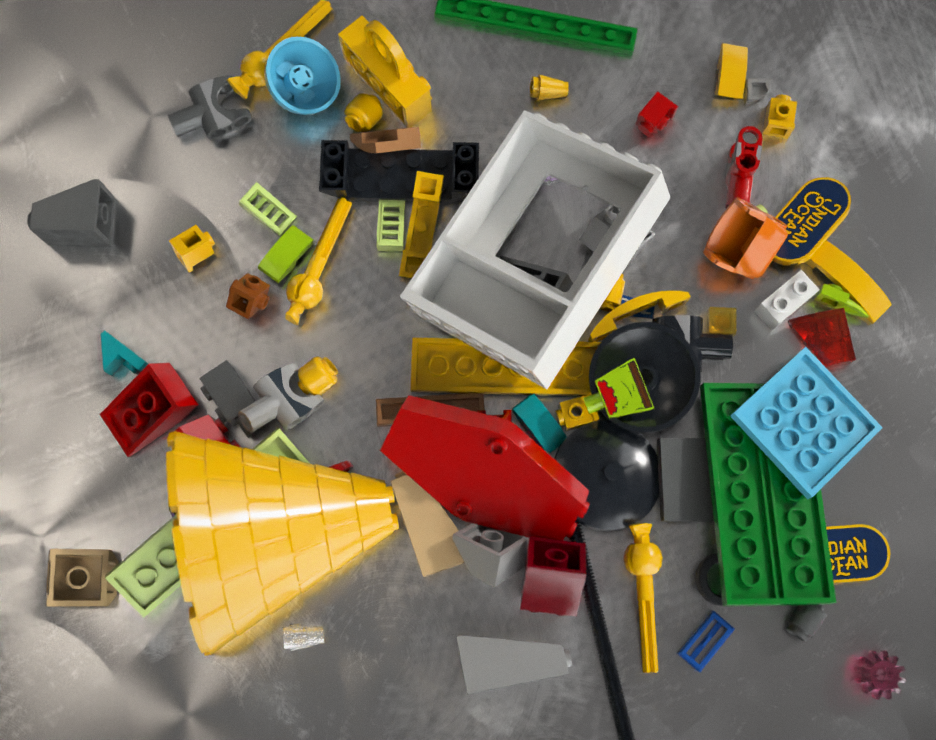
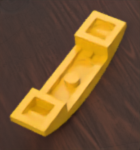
[399,171,444,278]
[805,240,892,324]
[588,290,691,342]

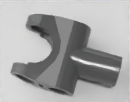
[168,75,252,140]

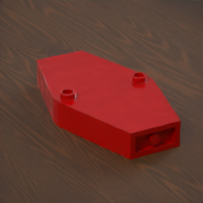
[380,395,590,541]

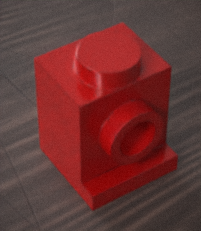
[635,91,678,136]

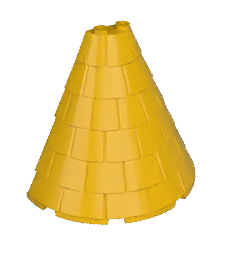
[166,431,399,656]

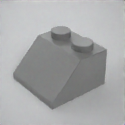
[453,523,529,587]

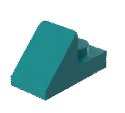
[101,330,148,376]

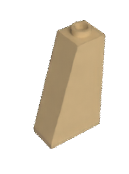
[390,471,465,577]

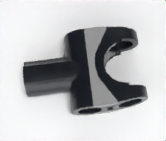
[652,315,733,372]

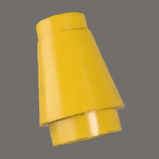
[529,74,569,100]

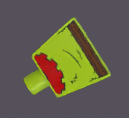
[583,358,654,418]

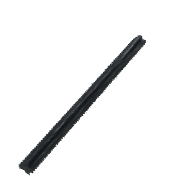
[569,520,635,740]

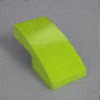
[258,225,313,283]

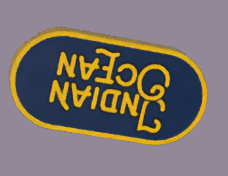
[773,177,851,266]
[826,524,890,583]

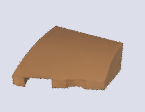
[350,127,421,153]

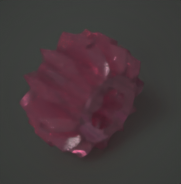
[854,650,906,700]

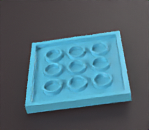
[730,347,883,500]

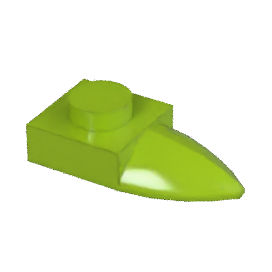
[814,284,869,318]

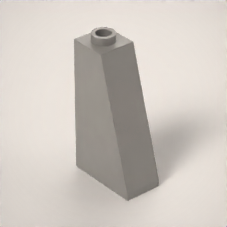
[456,635,572,694]

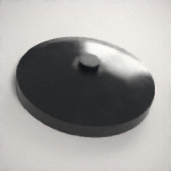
[589,322,701,433]
[554,420,659,531]

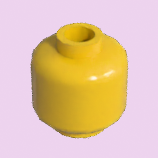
[344,93,383,132]
[297,356,338,396]

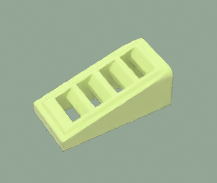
[239,182,297,236]
[376,200,405,252]

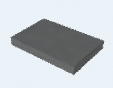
[657,438,714,522]

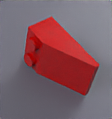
[99,362,198,457]

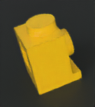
[762,94,797,139]
[169,225,215,273]
[555,393,599,432]

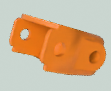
[703,197,788,279]

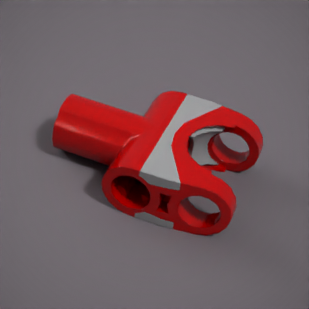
[725,126,763,209]

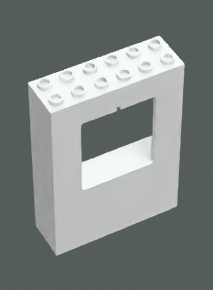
[400,110,671,389]

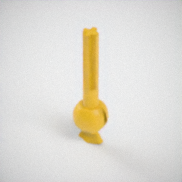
[227,0,333,99]
[285,197,352,325]
[623,523,663,673]

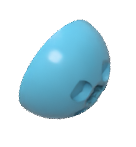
[265,37,341,115]

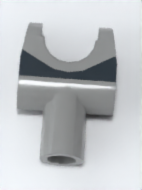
[238,363,324,433]

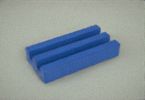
[677,610,735,673]

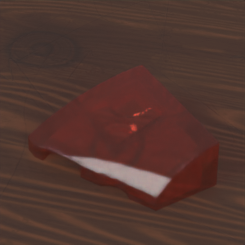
[788,308,856,368]

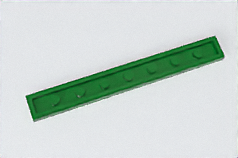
[434,0,638,55]

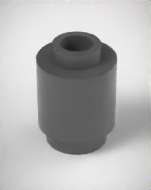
[786,605,827,643]

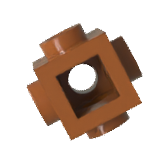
[226,273,270,320]

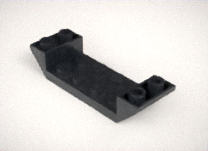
[319,140,479,203]

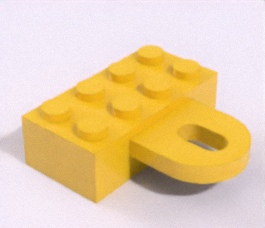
[338,15,432,128]

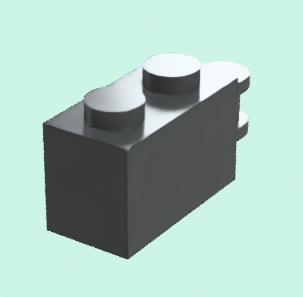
[199,360,265,438]

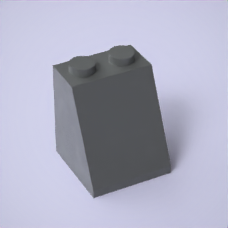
[27,179,115,247]

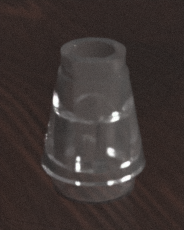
[283,623,324,652]

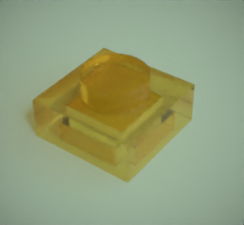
[707,307,736,337]

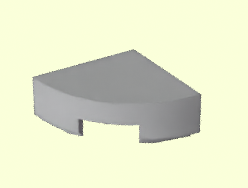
[744,78,772,106]

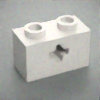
[754,270,820,331]

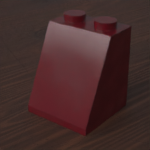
[520,536,586,617]

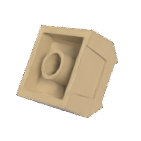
[45,549,119,607]

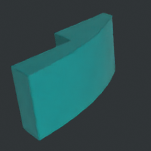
[511,394,567,454]

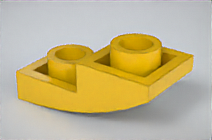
[715,43,748,99]

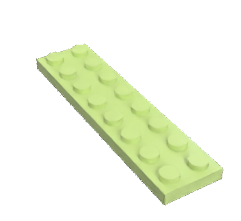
[105,427,310,618]

